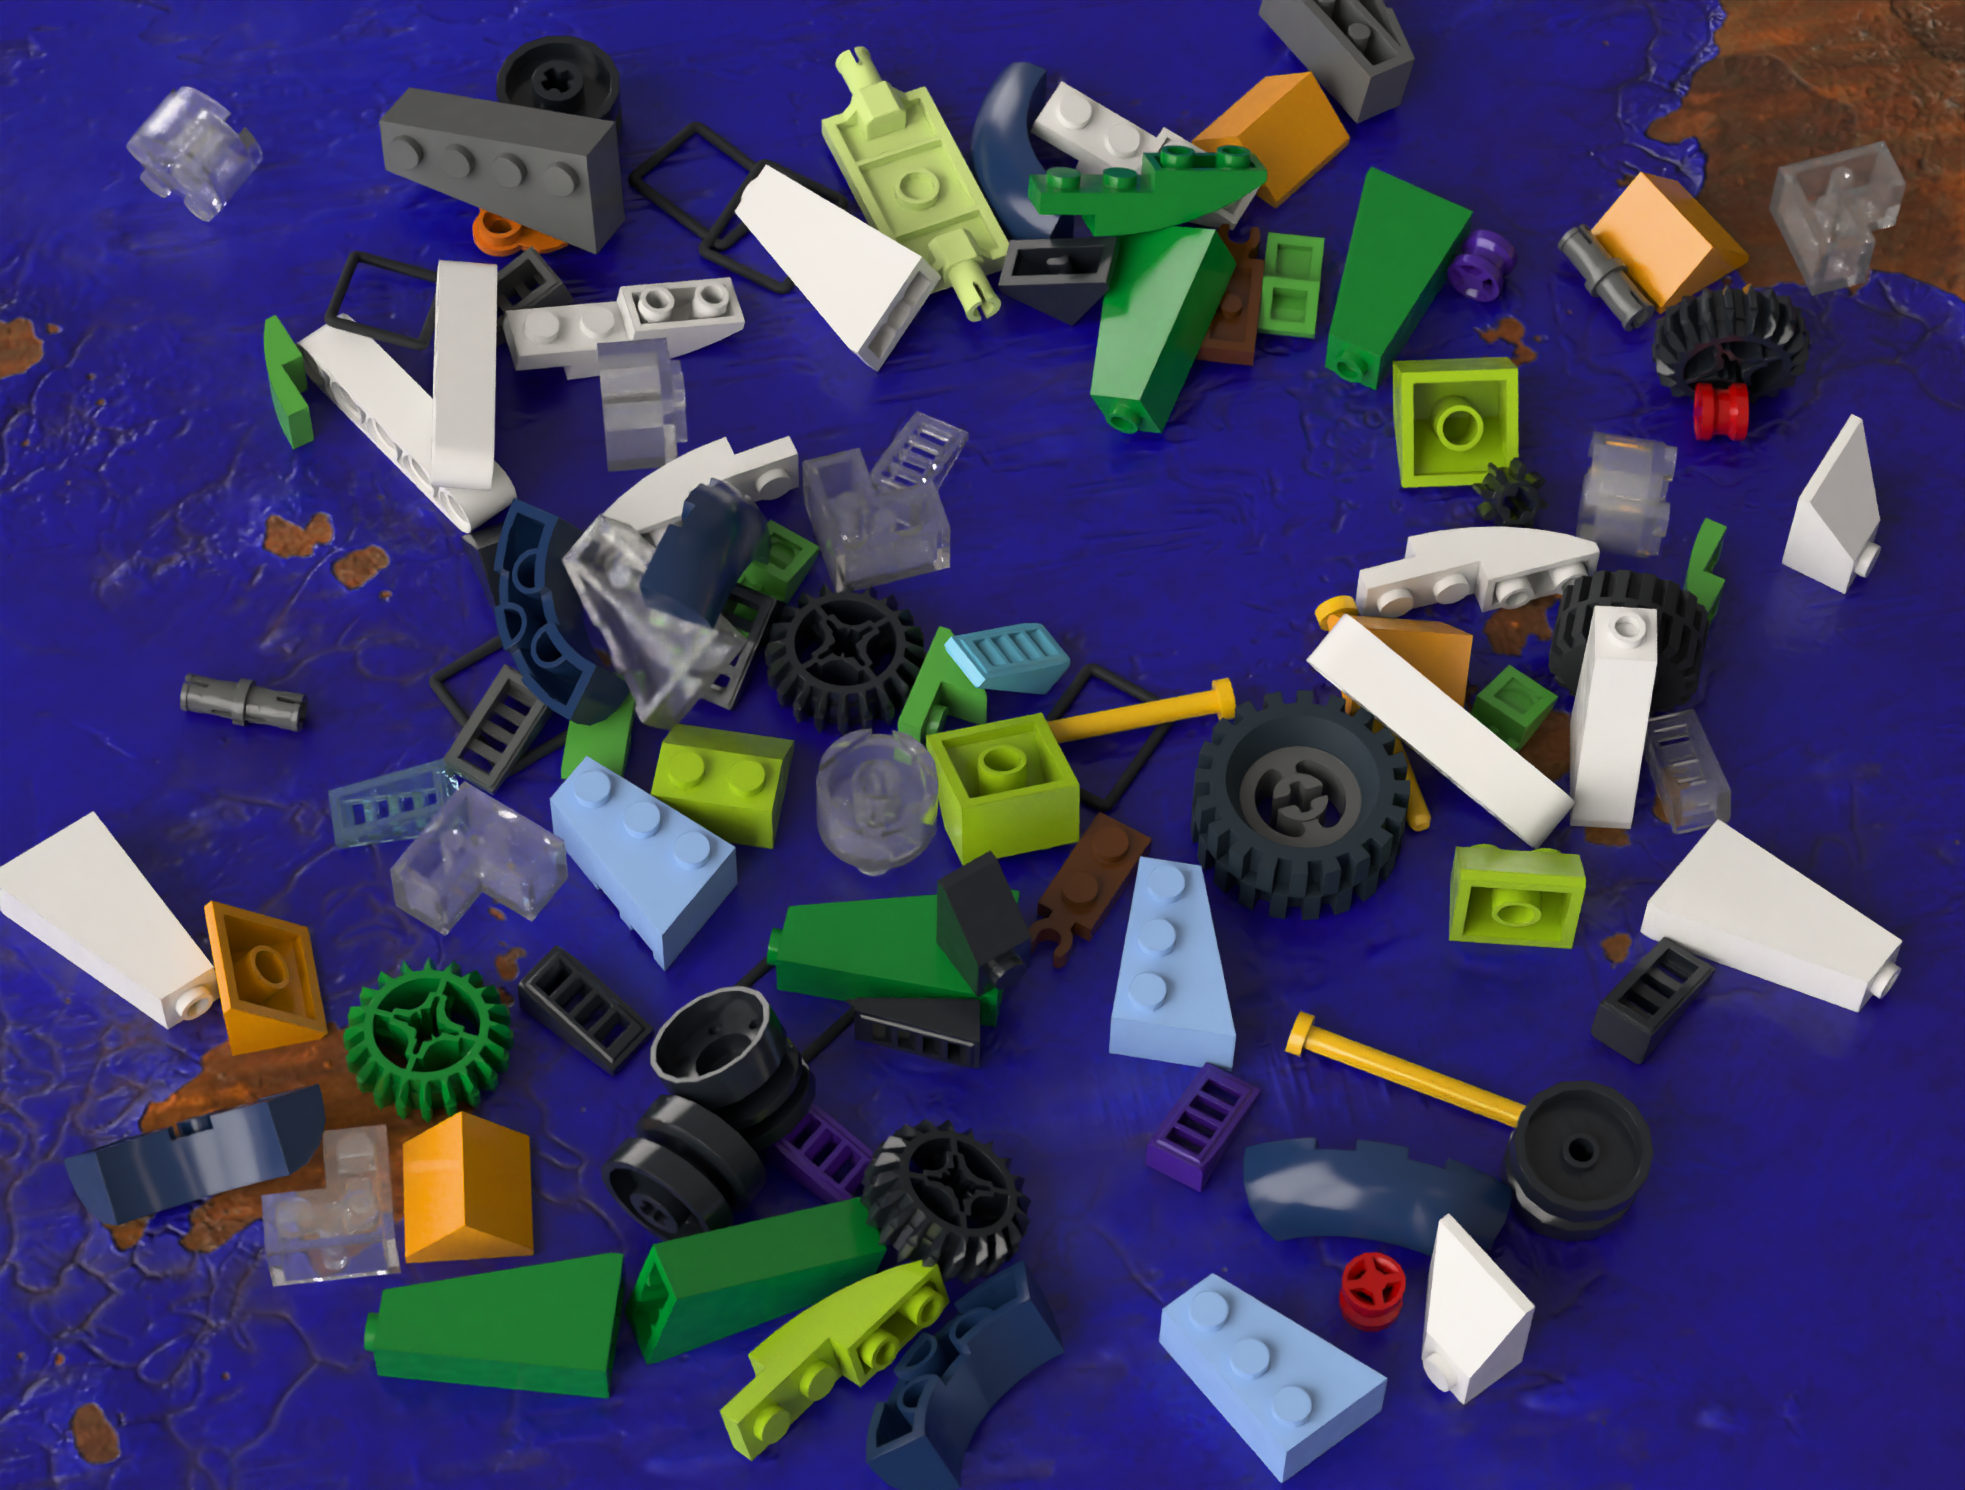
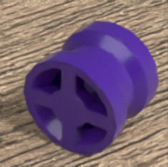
[1447,229,1518,302]

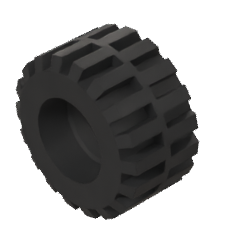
[1548,569,1709,715]

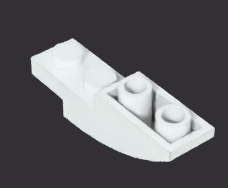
[1031,82,1260,230]
[502,277,745,380]
[585,436,799,581]
[1355,526,1600,618]

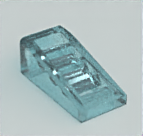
[328,759,465,849]

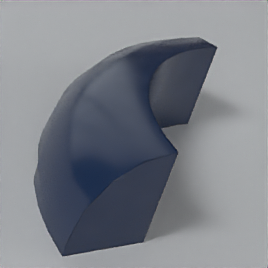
[969,62,1074,242]
[639,477,772,630]
[494,498,633,726]
[63,1084,326,1226]
[1243,1138,1513,1257]
[866,1259,1065,1490]

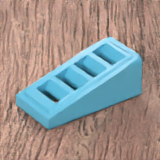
[944,623,1070,694]

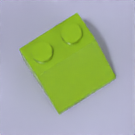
[1393,357,1519,488]
[926,712,1080,866]
[651,723,794,849]
[1449,844,1586,949]

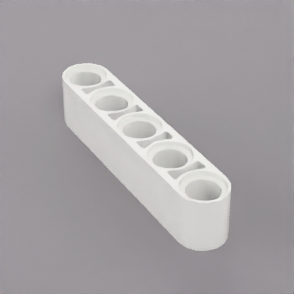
[431,260,497,491]
[295,313,517,534]
[1306,614,1575,849]

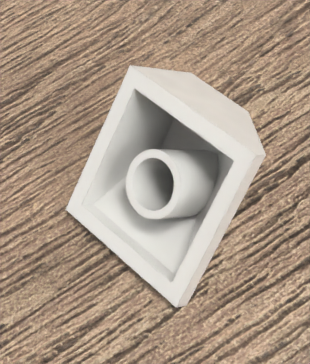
[1782,414,1881,594]
[1421,1214,1535,1405]

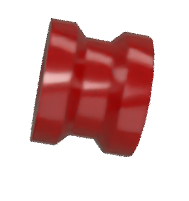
[1693,383,1749,441]
[1338,1252,1406,1332]

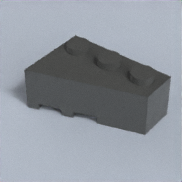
[1259,0,1415,123]

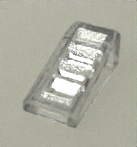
[864,411,969,525]
[1643,709,1731,834]

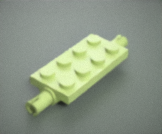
[822,47,1009,322]

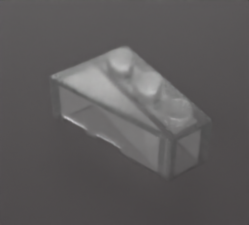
[562,514,748,731]

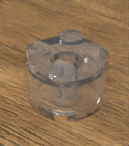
[126,86,263,222]
[1576,431,1677,558]
[816,729,938,876]

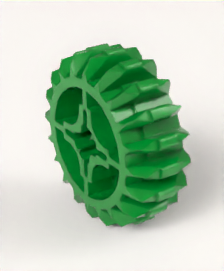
[343,956,514,1124]

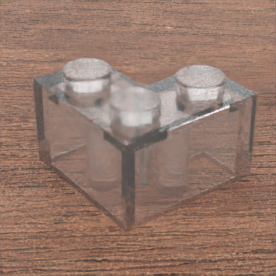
[1769,141,1906,296]
[597,338,688,472]
[803,448,951,593]
[390,781,568,936]
[262,1124,401,1287]

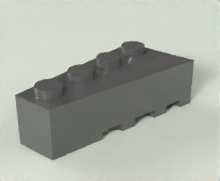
[379,87,625,255]

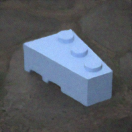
[1109,856,1236,1072]
[1159,1273,1388,1483]

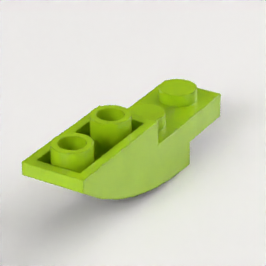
[720,1259,950,1461]

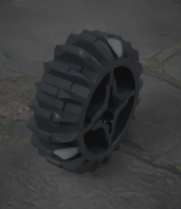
[1651,283,1810,404]
[765,581,927,737]
[860,1119,1032,1285]

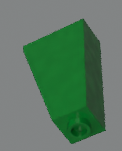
[1325,166,1473,390]
[1090,226,1237,434]
[767,889,1020,1027]
[624,1196,887,1365]
[364,1253,627,1399]

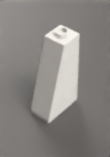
[734,164,941,372]
[1570,606,1657,829]
[0,811,220,1029]
[1640,819,1902,1012]

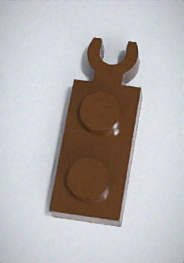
[1196,223,1265,366]
[1028,812,1152,969]

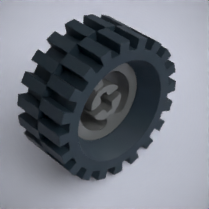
[1191,690,1410,920]

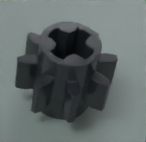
[1472,457,1549,529]

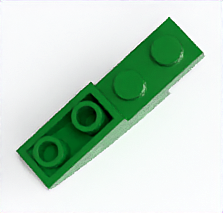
[1028,145,1267,237]

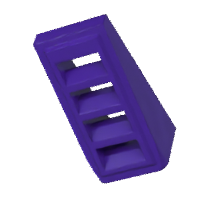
[1145,1062,1261,1193]
[766,1102,874,1204]

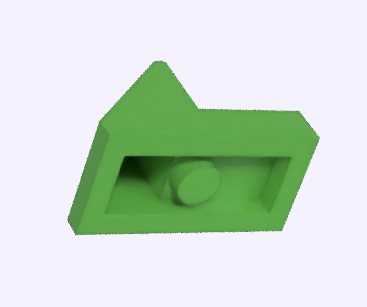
[898,626,987,760]

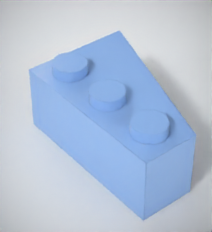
[550,756,737,972]

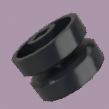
[496,36,623,149]
[1499,1080,1653,1242]
[601,1095,767,1242]

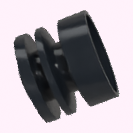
[650,986,816,1152]

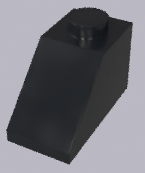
[936,850,1031,997]

